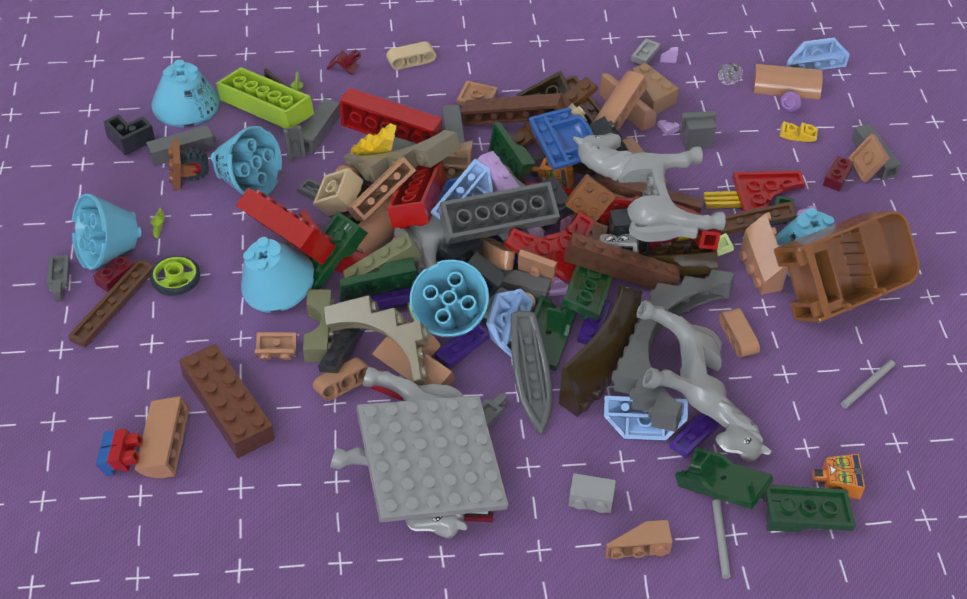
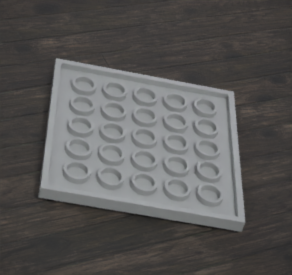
[356,395,508,522]

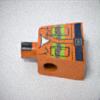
[531,158,574,189]
[812,454,865,499]

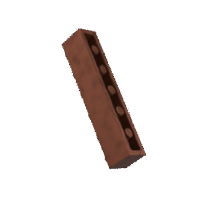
[460,93,566,126]
[596,174,704,214]
[564,233,679,290]

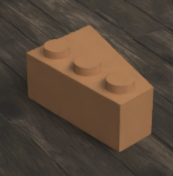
[633,63,679,114]
[443,140,473,180]

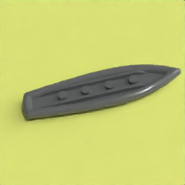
[511,311,553,434]

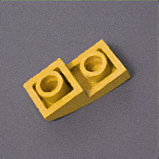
[779,121,818,142]

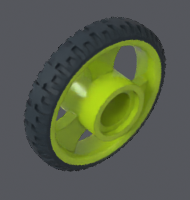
[150,255,200,296]

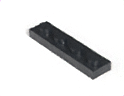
[318,328,366,373]

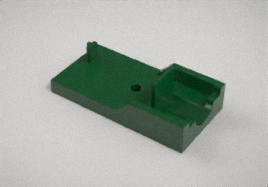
[488,122,536,184]
[306,211,368,290]
[339,257,416,303]
[561,265,613,320]
[534,295,577,371]
[675,447,773,509]
[761,485,856,532]

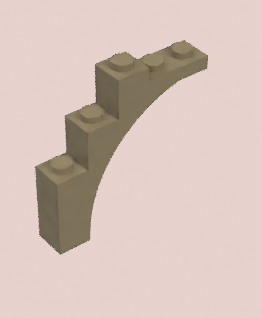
[343,130,461,182]
[324,295,430,385]

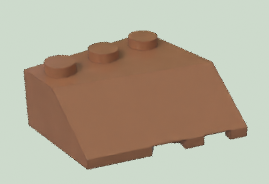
[739,212,788,295]

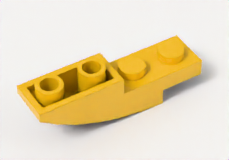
[350,123,396,155]

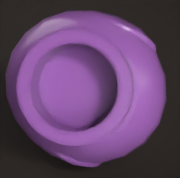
[780,91,801,112]

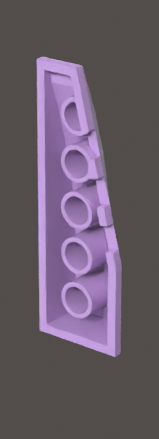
[477,151,545,237]

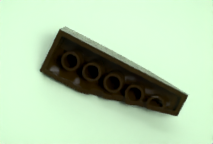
[639,240,718,277]

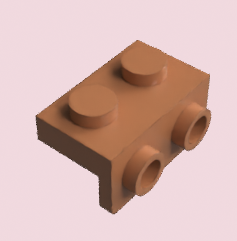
[255,332,297,360]

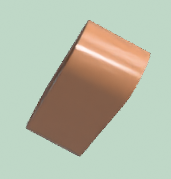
[480,237,515,270]
[719,308,760,358]
[313,358,370,401]

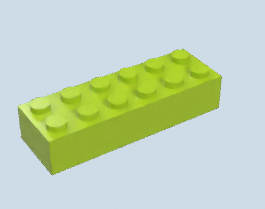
[216,67,314,129]

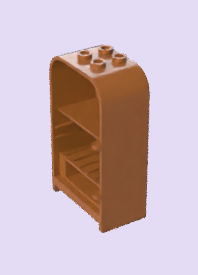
[774,211,920,322]

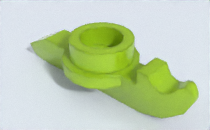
[291,72,303,92]
[150,208,165,238]

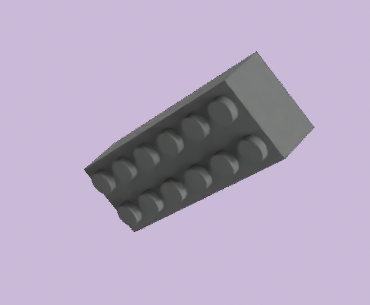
[438,182,560,245]

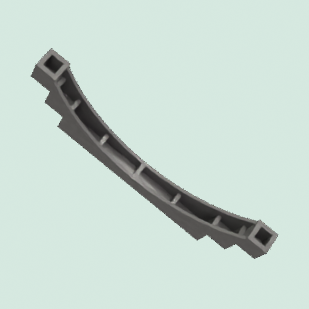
[612,269,734,432]

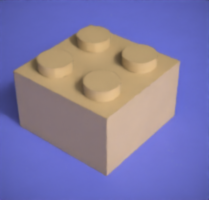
[313,168,363,216]

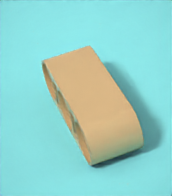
[386,41,436,70]

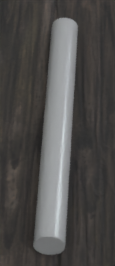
[841,360,895,409]
[712,499,731,579]

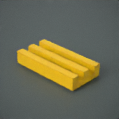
[703,191,741,209]

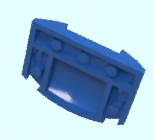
[529,107,594,170]

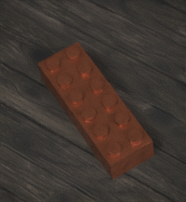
[179,343,275,458]

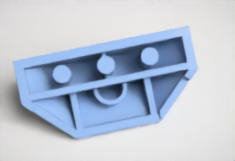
[786,37,850,70]
[431,159,493,220]
[486,289,534,358]
[604,396,688,441]

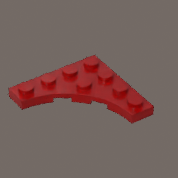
[732,171,805,212]
[503,211,595,283]

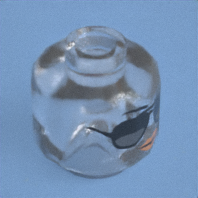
[718,63,743,85]

